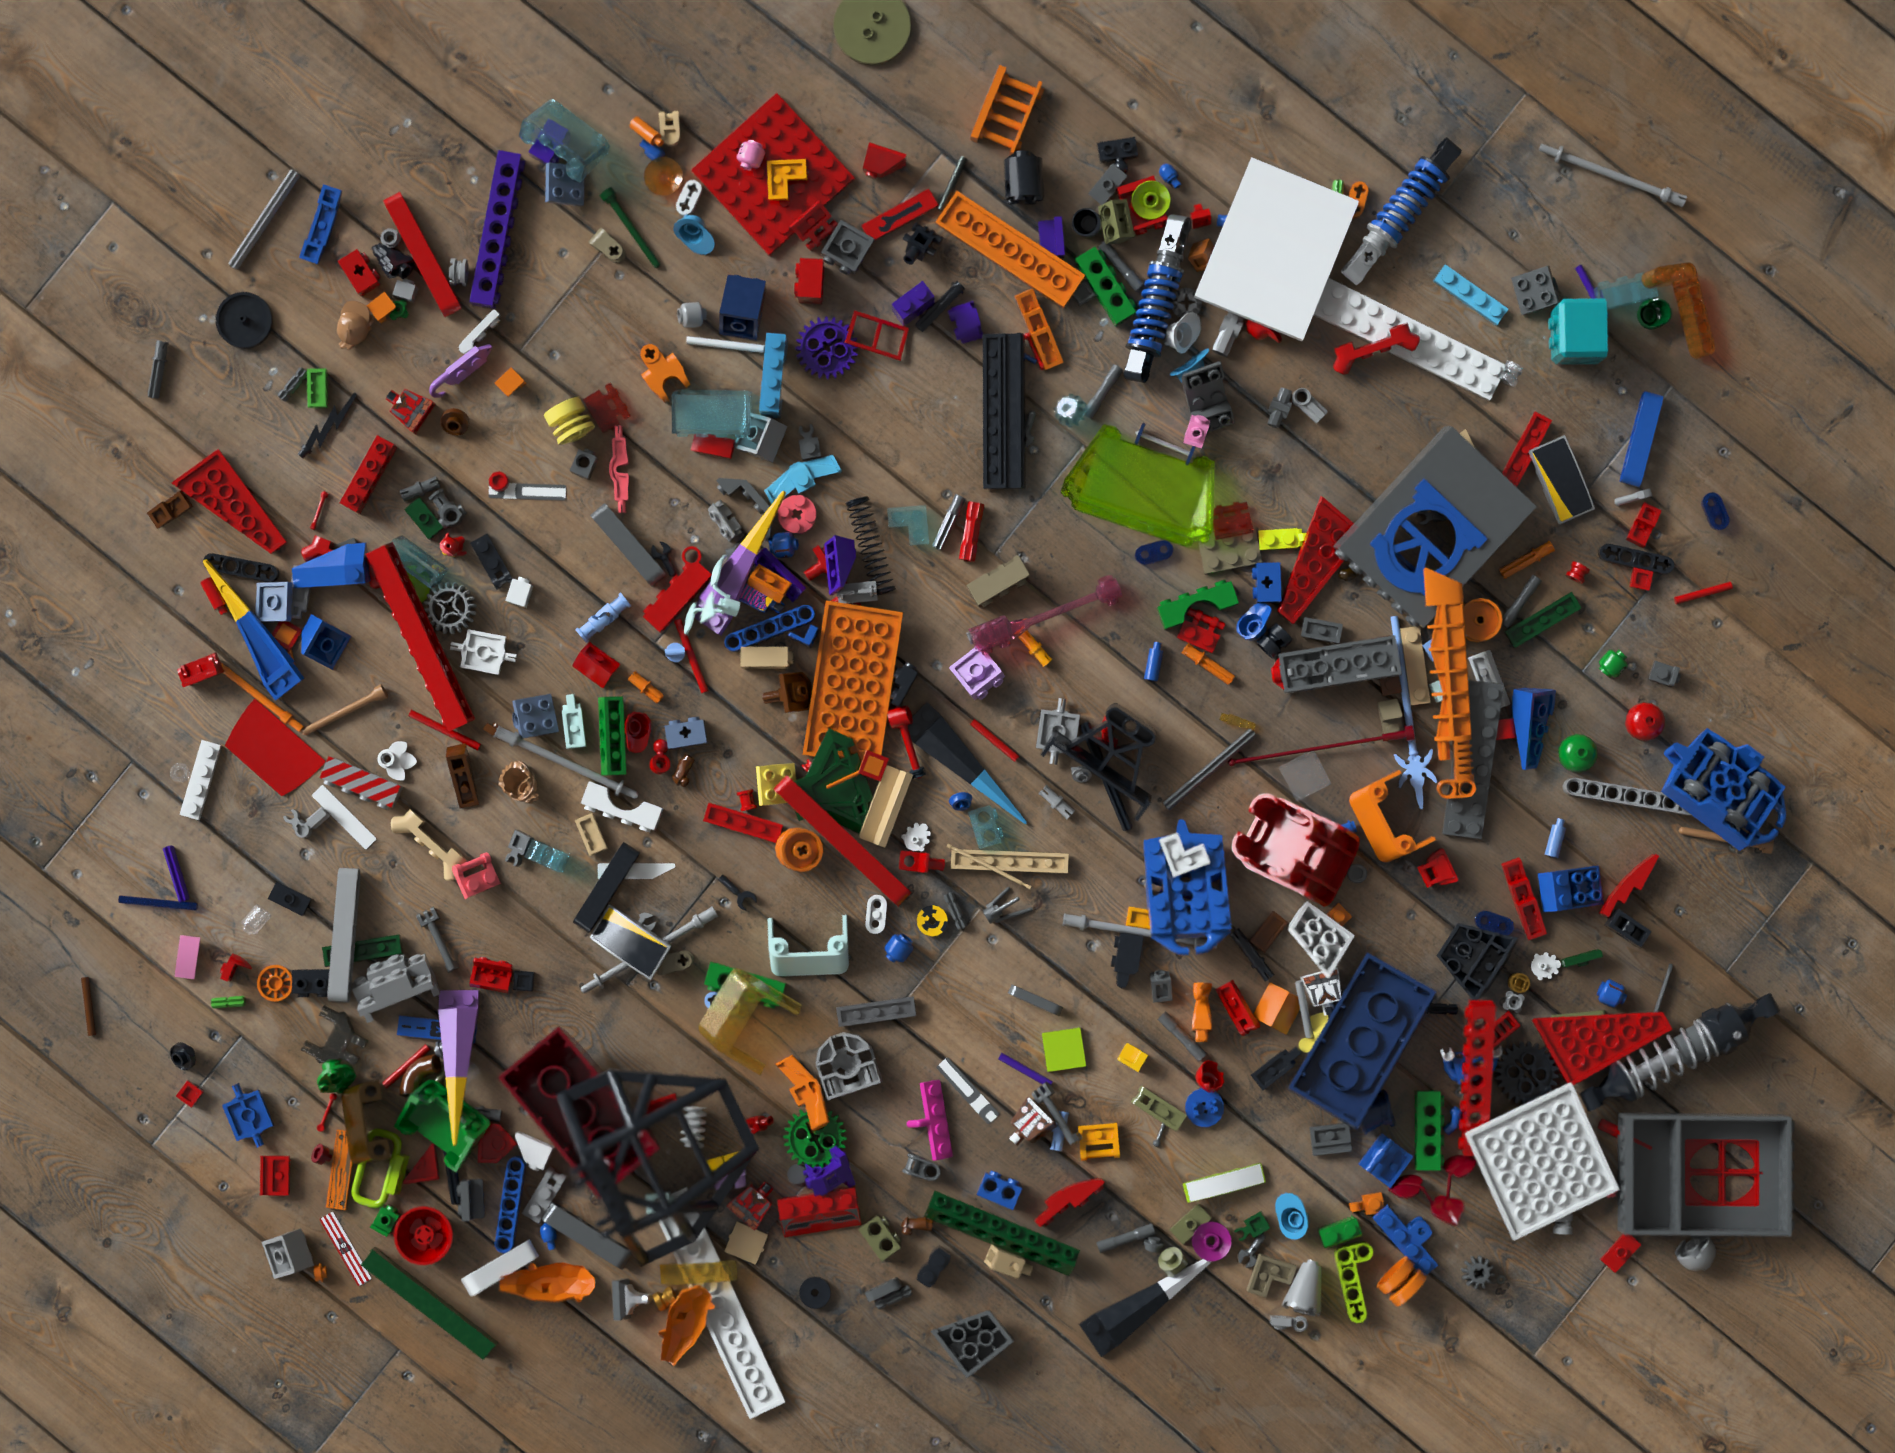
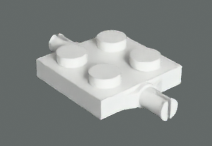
[450,629,517,675]

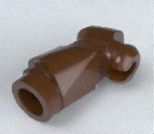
[672,754,695,787]
[901,1217,933,1236]

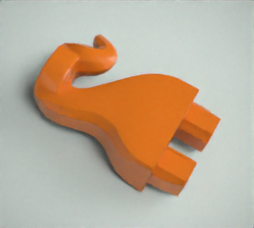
[1192,983,1212,1042]

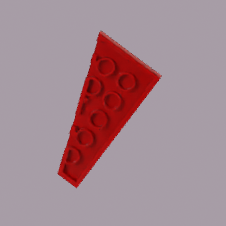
[172,449,288,554]
[1277,496,1354,624]

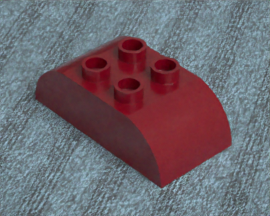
[498,1026,660,1199]

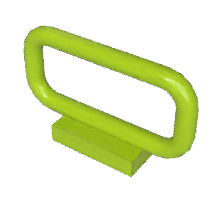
[351,1128,410,1208]

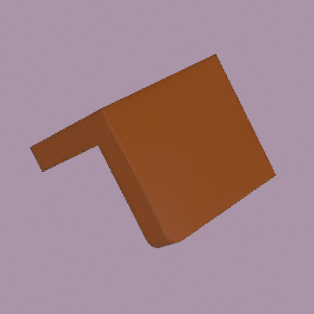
[1188,238,1215,272]

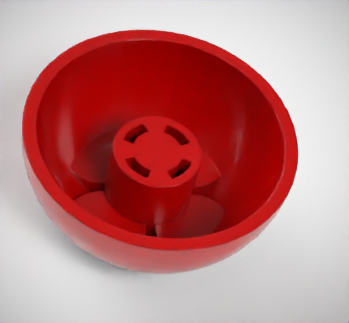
[394,1206,453,1265]

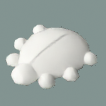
[901,823,931,852]
[1531,952,1561,980]

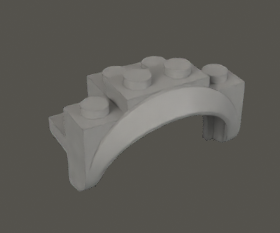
[352,954,440,1023]

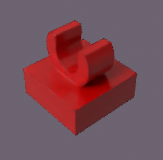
[1190,203,1211,229]

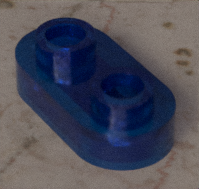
[1701,492,1730,531]
[1135,540,1173,565]
[1474,911,1514,936]

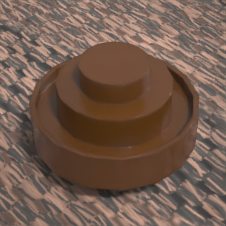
[440,408,470,436]

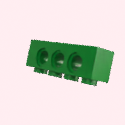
[1075,247,1137,327]
[598,696,626,775]
[704,961,786,1009]
[1415,1090,1444,1171]

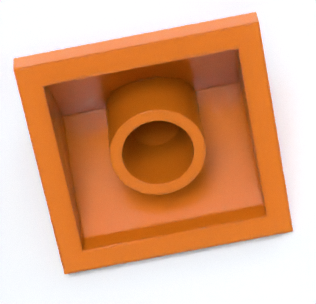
[1253,982,1300,1035]

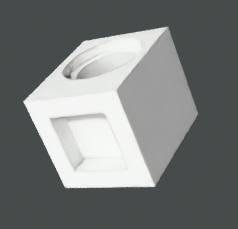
[505,577,533,608]

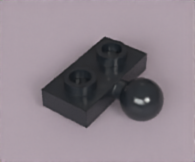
[1097,137,1138,174]

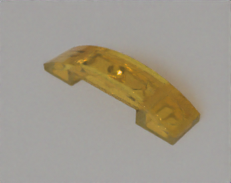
[660,1260,738,1284]

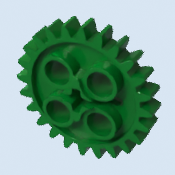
[783,1109,847,1168]

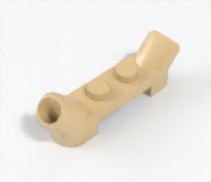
[391,809,468,881]

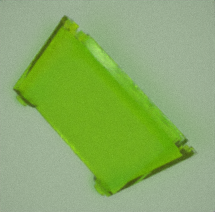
[1060,424,1215,547]

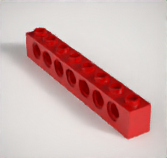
[1458,1000,1496,1156]

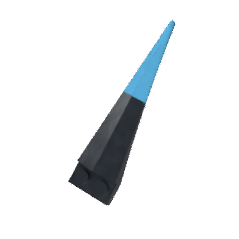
[907,702,1027,824]

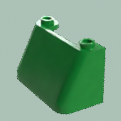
[394,1080,490,1172]

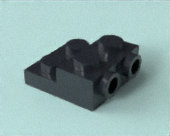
[890,662,918,708]

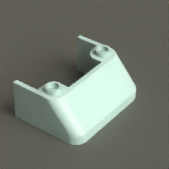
[768,915,849,976]

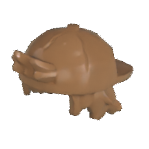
[337,301,374,350]
[498,761,539,804]

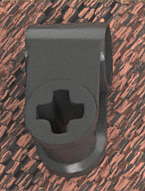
[902,1153,941,1181]

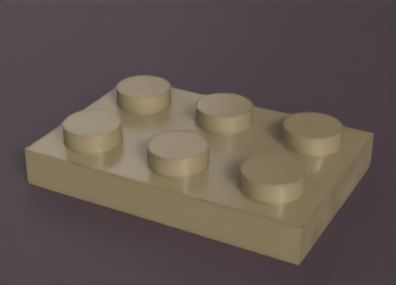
[1197,525,1262,574]

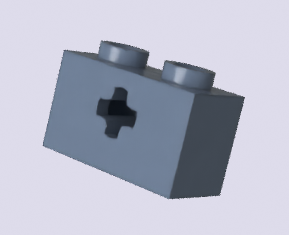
[665,717,708,749]

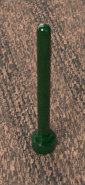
[599,187,660,268]

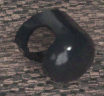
[1072,208,1102,237]

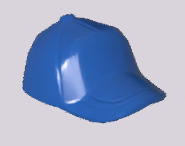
[1236,603,1272,641]

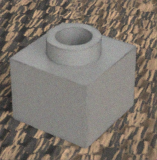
[392,279,418,303]

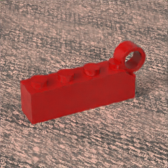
[642,546,712,633]

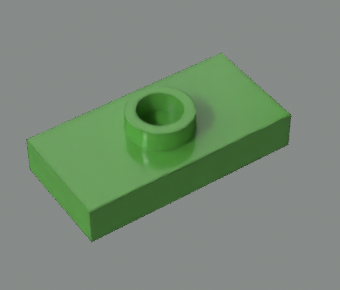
[307,368,328,408]

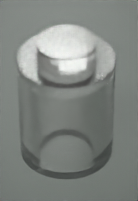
[241,904,271,935]

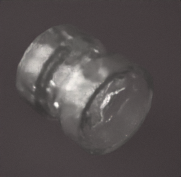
[1498,361,1524,387]

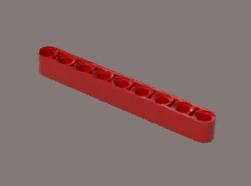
[773,775,912,907]

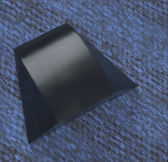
[1436,923,1518,1000]

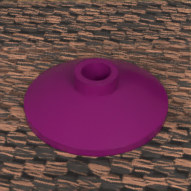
[1192,1222,1231,1261]

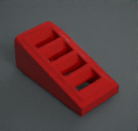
[1478,1011,1521,1048]

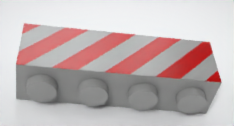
[320,756,404,810]

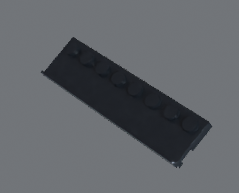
[983,333,1025,489]

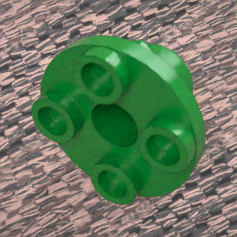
[317,1058,357,1094]

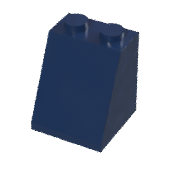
[719,274,766,341]

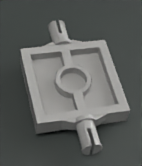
[1036,698,1080,765]

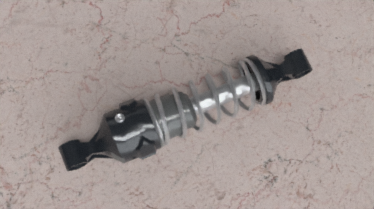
[1579,993,1780,1112]

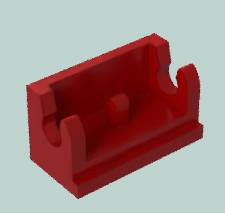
[177,652,224,687]

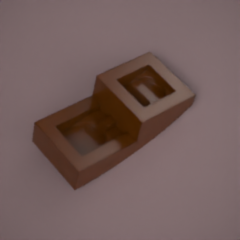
[147,491,193,529]

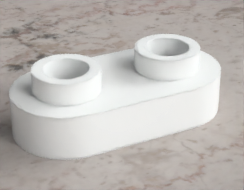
[865,895,887,934]

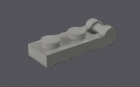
[522,1166,567,1224]

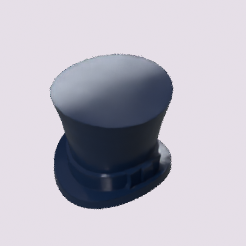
[1361,1089,1396,1135]

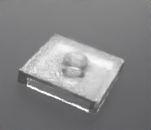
[1279,751,1331,802]

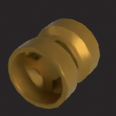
[1507,973,1530,993]
[653,1286,677,1312]

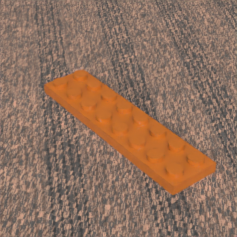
[935,191,1085,308]

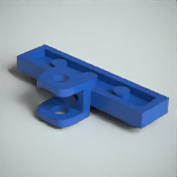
[1373,1205,1438,1275]

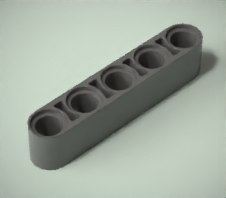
[590,503,667,587]
[542,1202,632,1270]

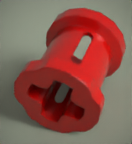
[736,789,757,812]

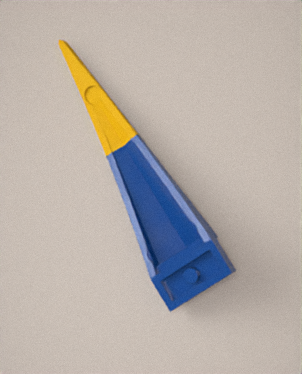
[203,559,305,701]

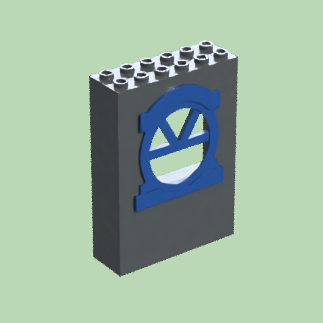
[1333,426,1537,628]

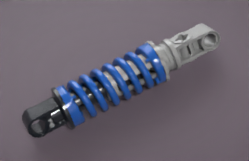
[1341,137,1462,285]

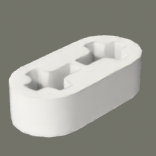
[676,180,702,216]

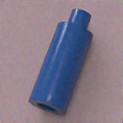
[1144,642,1163,682]

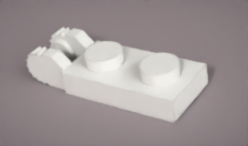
[458,310,501,354]

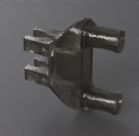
[301,1005,369,1065]

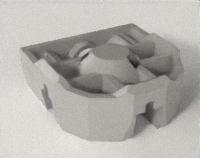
[815,1032,883,1100]

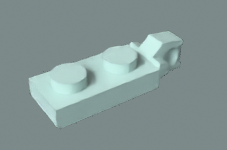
[562,694,586,749]

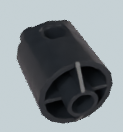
[1004,150,1044,205]

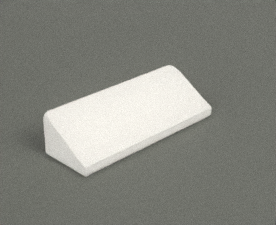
[1468,650,1510,708]

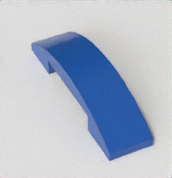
[299,184,342,264]

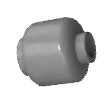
[677,302,707,328]

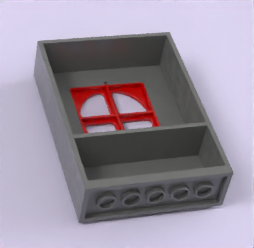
[1617,1112,1795,1236]

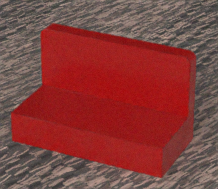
[572,642,621,688]

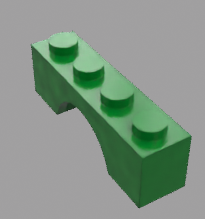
[1157,579,1239,630]

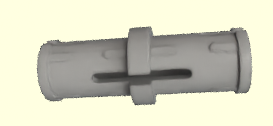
[1038,784,1075,820]

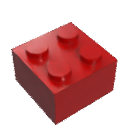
[794,258,825,304]

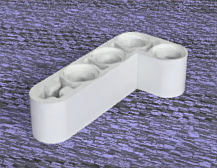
[461,1239,539,1296]

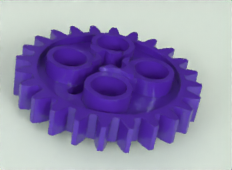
[795,316,859,380]

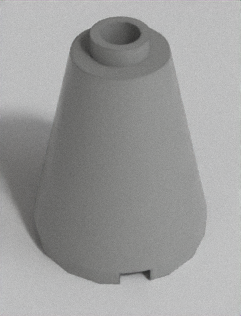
[1282,1260,1322,1316]

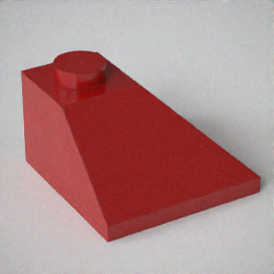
[863,142,907,179]

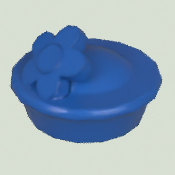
[949,792,973,811]

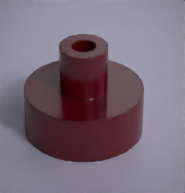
[311,1144,332,1165]

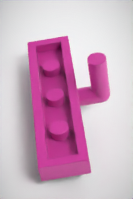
[907,1079,953,1161]

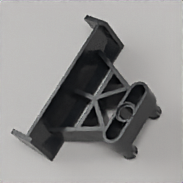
[1041,703,1156,821]

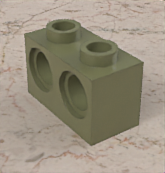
[1098,199,1135,244]
[859,1214,902,1262]

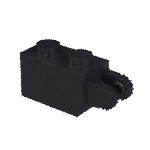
[1110,933,1144,988]

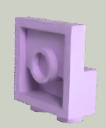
[949,644,1005,700]

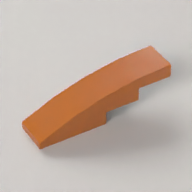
[1015,288,1063,370]

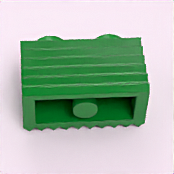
[1317,1215,1362,1248]

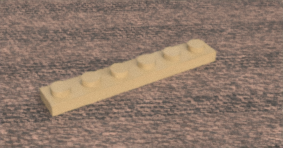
[951,849,1069,873]

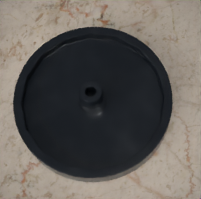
[215,292,273,349]

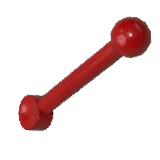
[1025,333,1045,370]
[310,491,328,530]
[317,1093,337,1132]

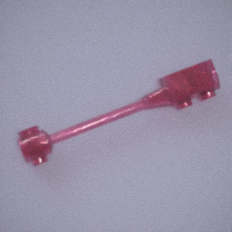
[968,575,1122,655]

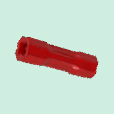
[959,502,984,562]

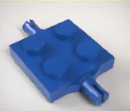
[222,1083,274,1147]

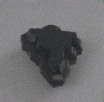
[371,243,416,279]

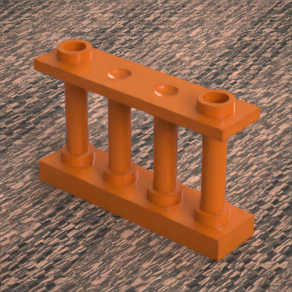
[970,65,1044,155]

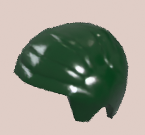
[1637,298,1672,330]

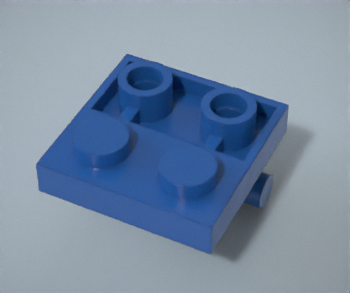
[1358,1133,1413,1188]

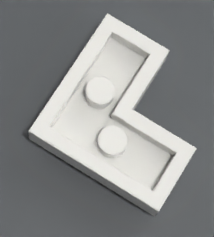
[1159,833,1210,877]

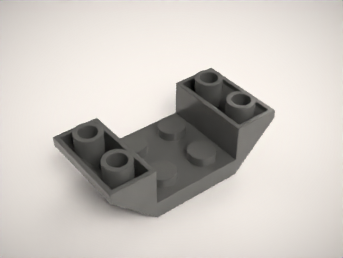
[1181,362,1235,433]

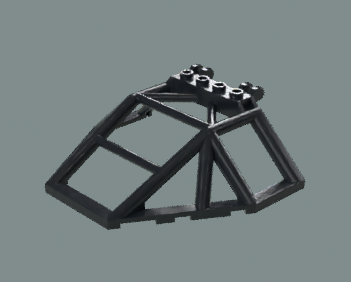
[557,1068,759,1267]

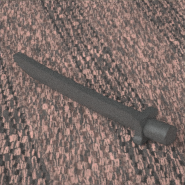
[1646,964,1673,1046]

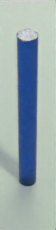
[118,895,198,911]

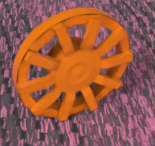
[257,965,292,1001]

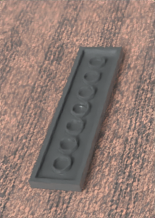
[1442,680,1504,839]

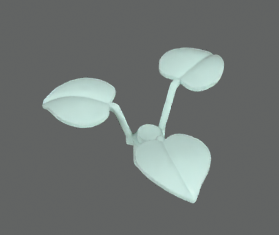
[684,555,740,636]

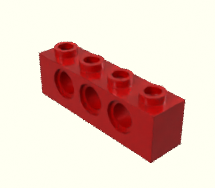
[339,435,398,514]

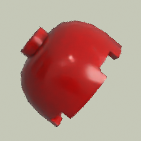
[1625,702,1666,741]

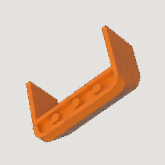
[1349,770,1436,862]

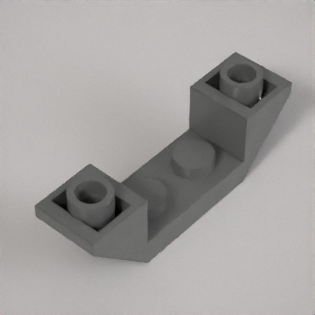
[716,478,772,541]

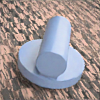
[665,643,685,662]

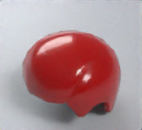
[1196,1060,1224,1092]

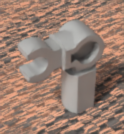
[283,807,330,838]

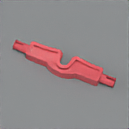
[609,426,629,513]

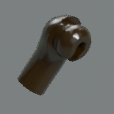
[1339,568,1359,581]

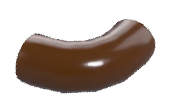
[400,1054,441,1097]

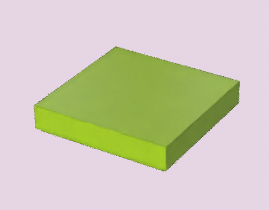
[1042,1027,1086,1072]

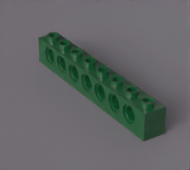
[924,1191,1080,1276]

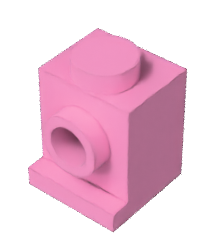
[1183,415,1210,448]

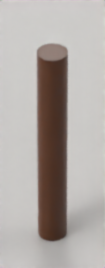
[81,977,96,1036]

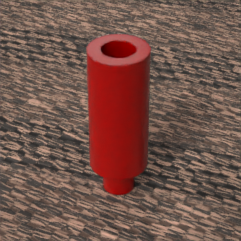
[200,577,228,615]

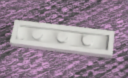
[179,740,222,820]

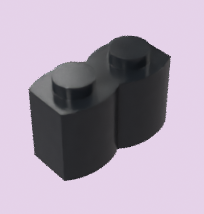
[917,1245,951,1288]

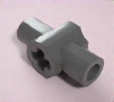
[1267,388,1292,428]

